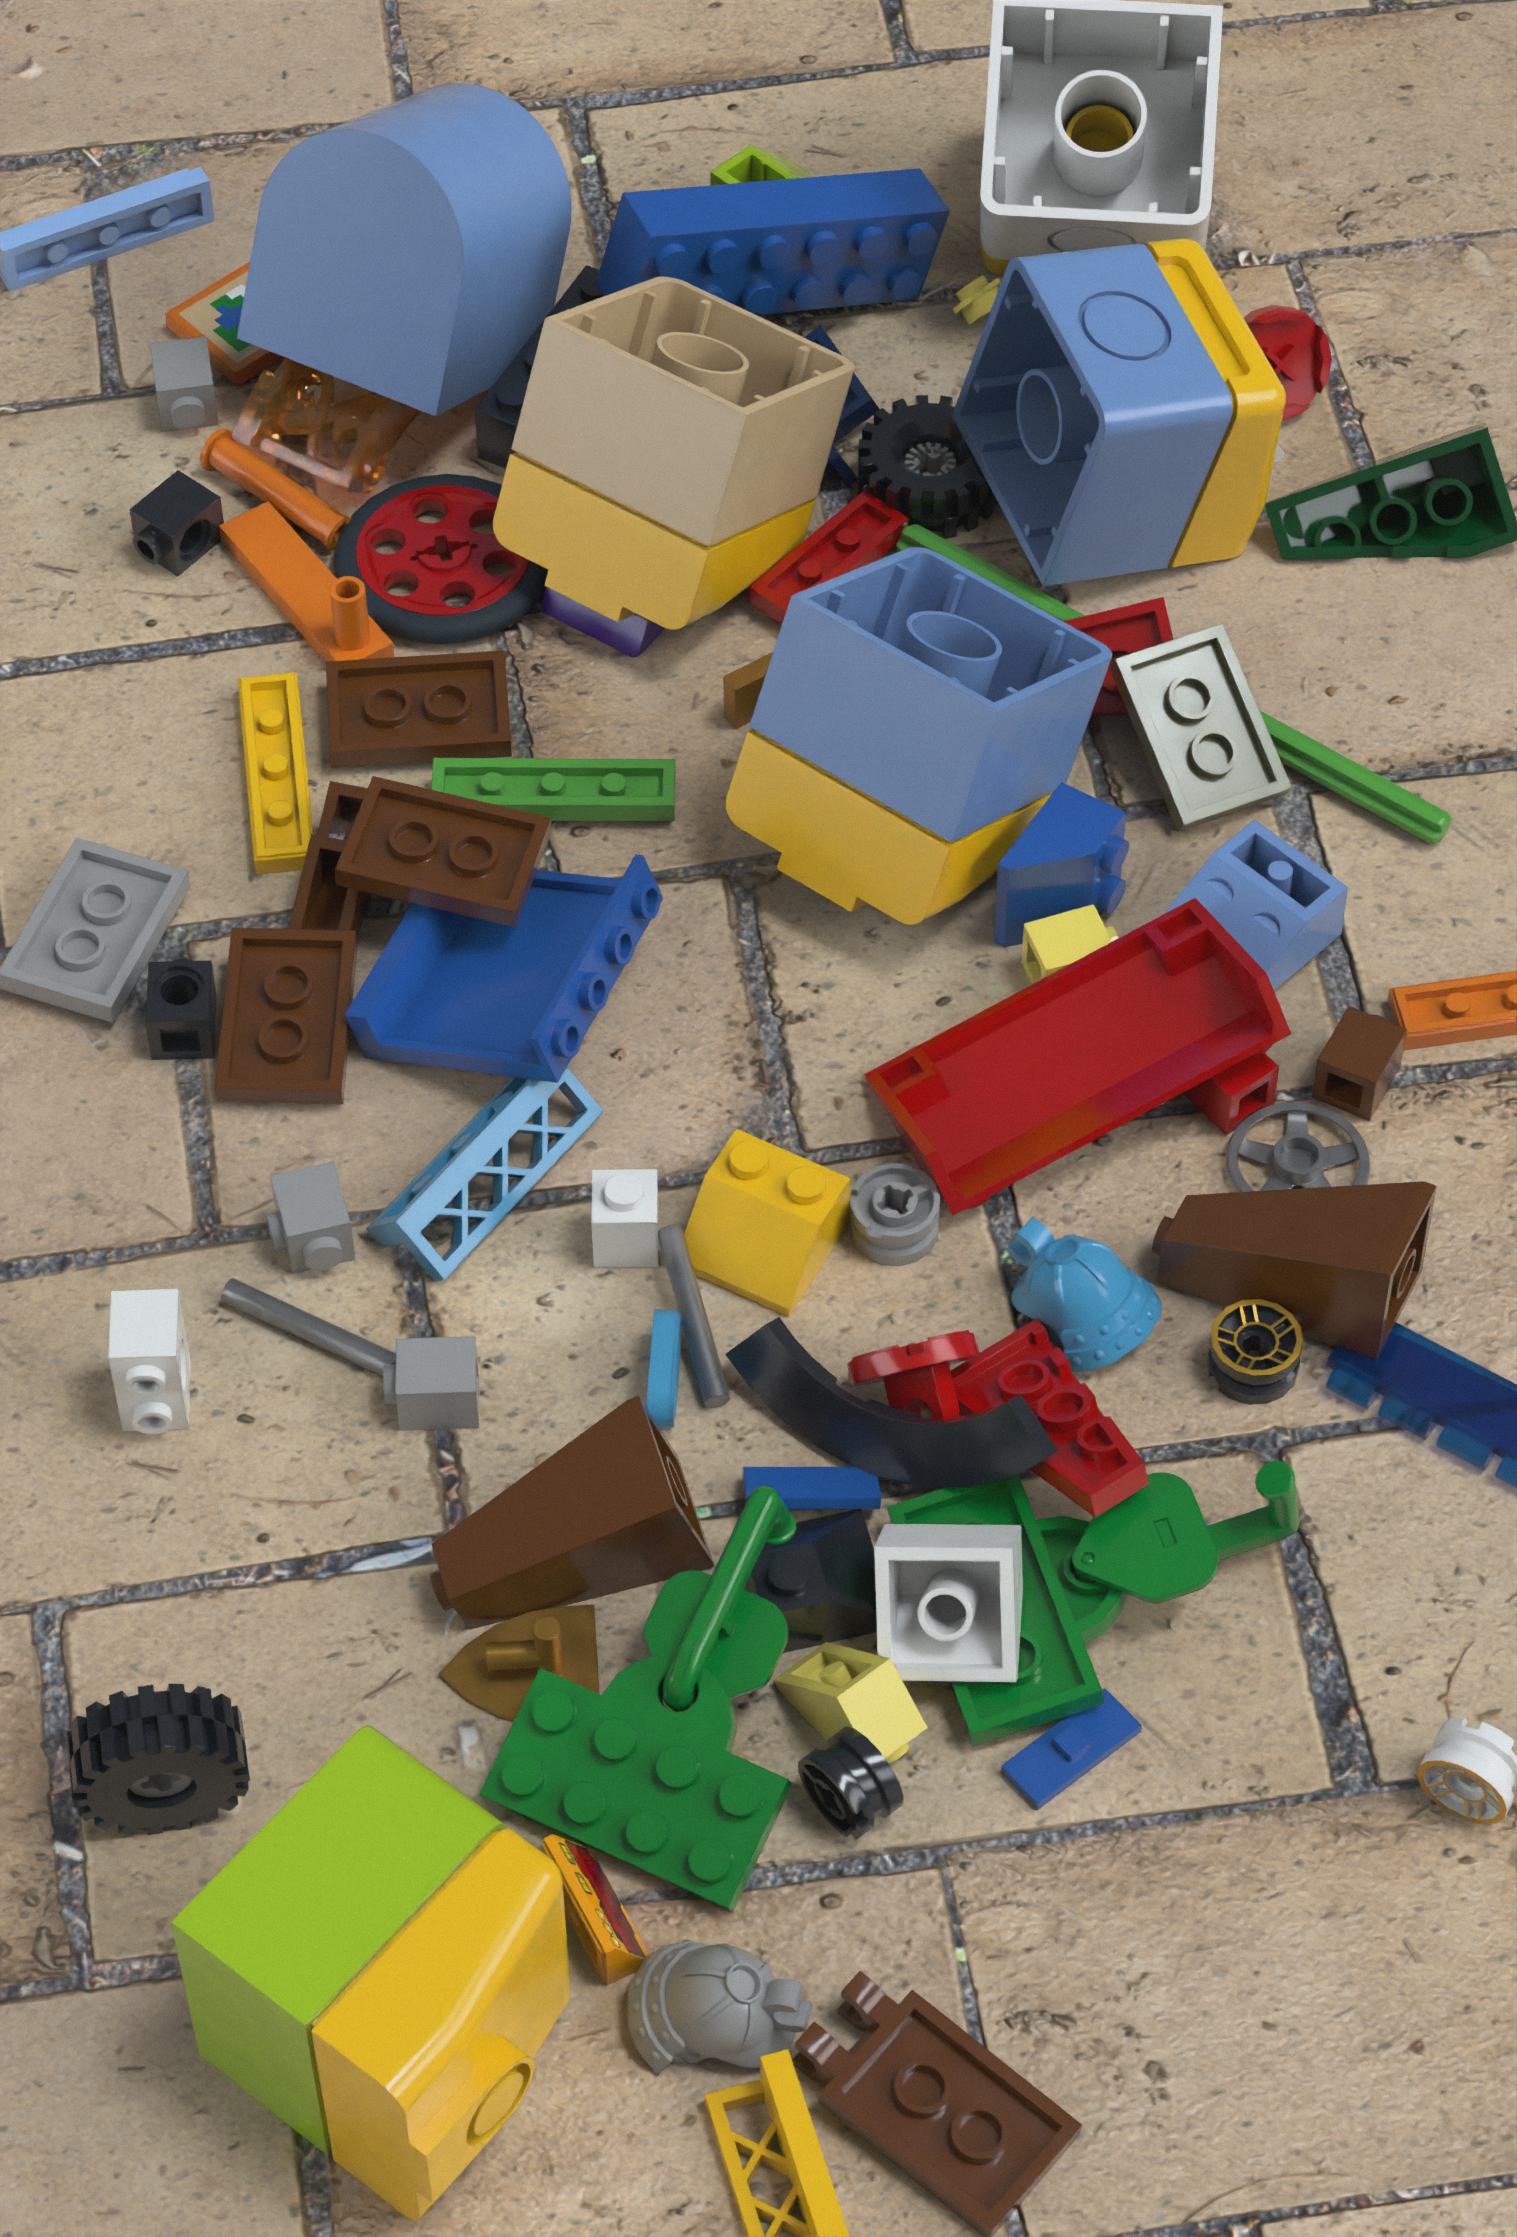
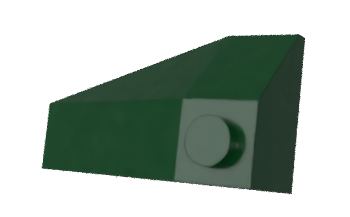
[1264,425,1517,559]

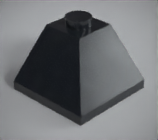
[744,1509,877,1653]

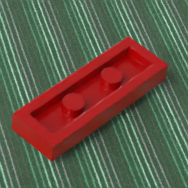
[749,490,909,624]

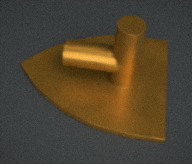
[439,1604,599,1722]

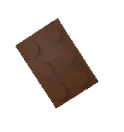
[326,650,512,768]
[335,776,551,928]
[214,928,358,1104]

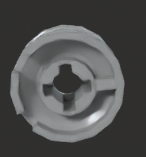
[849,1163,940,1266]

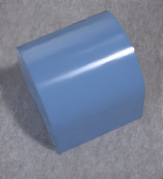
[237,83,572,416]

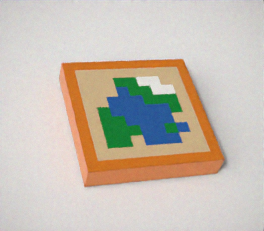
[165,262,284,387]

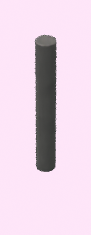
[658,1224,730,1408]
[221,1278,396,1376]

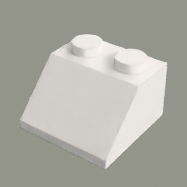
[874,1524,1023,1682]

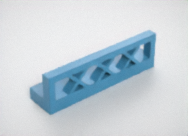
[366,1067,604,1282]

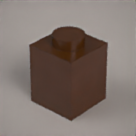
[1312,1006,1407,1121]

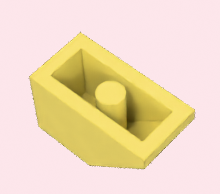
[774,1642,927,1763]

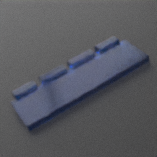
[1326,1322,1517,1488]

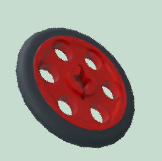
[333,474,548,644]

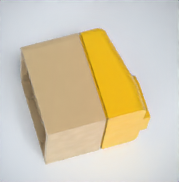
[493,276,855,630]

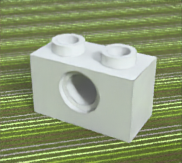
[108,1289,191,1434]

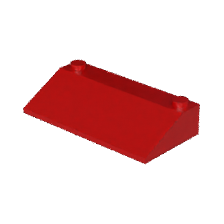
[864,898,1291,1216]

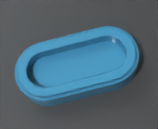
[647,1309,682,1431]

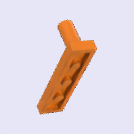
[219,501,395,662]

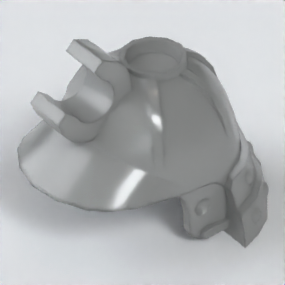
[628,1940,812,2074]

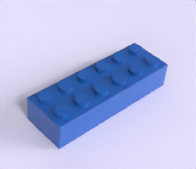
[596,168,950,315]

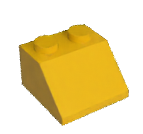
[684,1129,851,1317]

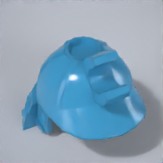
[1007,1217,1162,1372]

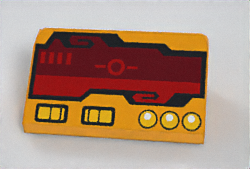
[541,1834,649,1985]

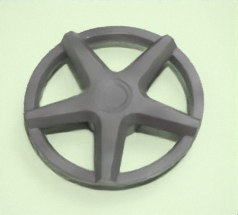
[1226,1102,1370,1192]

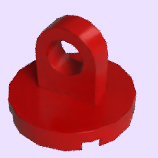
[1244,305,1332,421]
[847,1330,980,1420]

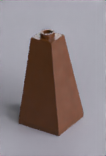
[1152,1181,1437,1361]
[430,1395,715,1630]

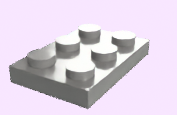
[0,838,191,1023]

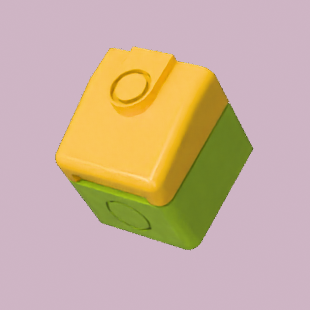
[171,1725,571,2221]

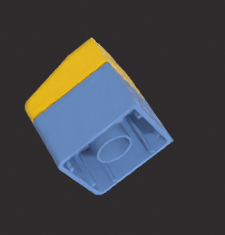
[952,238,1286,586]
[726,547,1112,925]

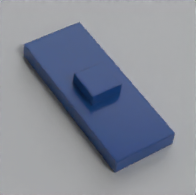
[742,1467,881,1509]
[1001,1688,1142,1810]

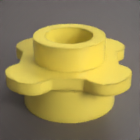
[953,275,1001,325]

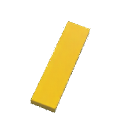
[237,672,313,875]

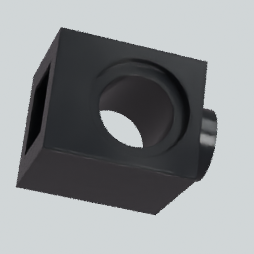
[130,470,224,577]
[145,959,217,1060]

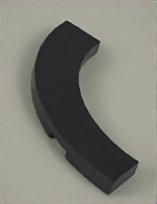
[725,1317,1059,1488]

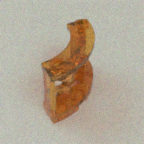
[231,357,422,494]

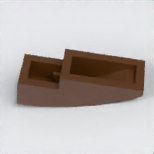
[288,781,373,936]

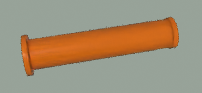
[199,428,352,550]

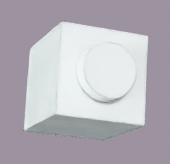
[591,1169,659,1268]

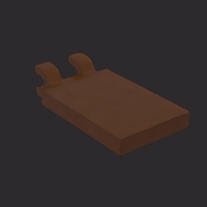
[792,1971,1082,2237]

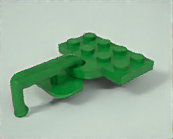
[887,1461,1300,1747]
[479,1485,797,1913]

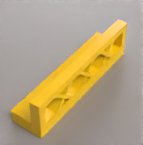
[704,2049,850,2237]

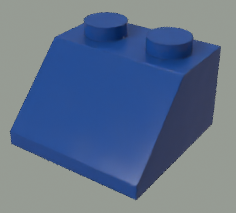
[994,782,1129,947]

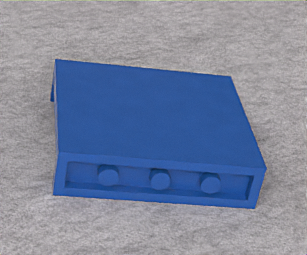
[344,854,663,1083]

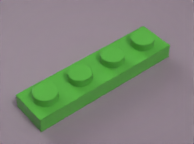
[431,758,676,821]

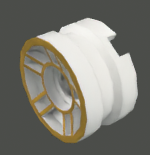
[1417,1717,1517,1824]

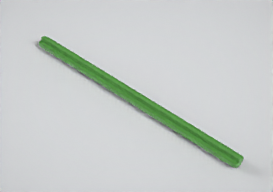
[896,524,1452,844]

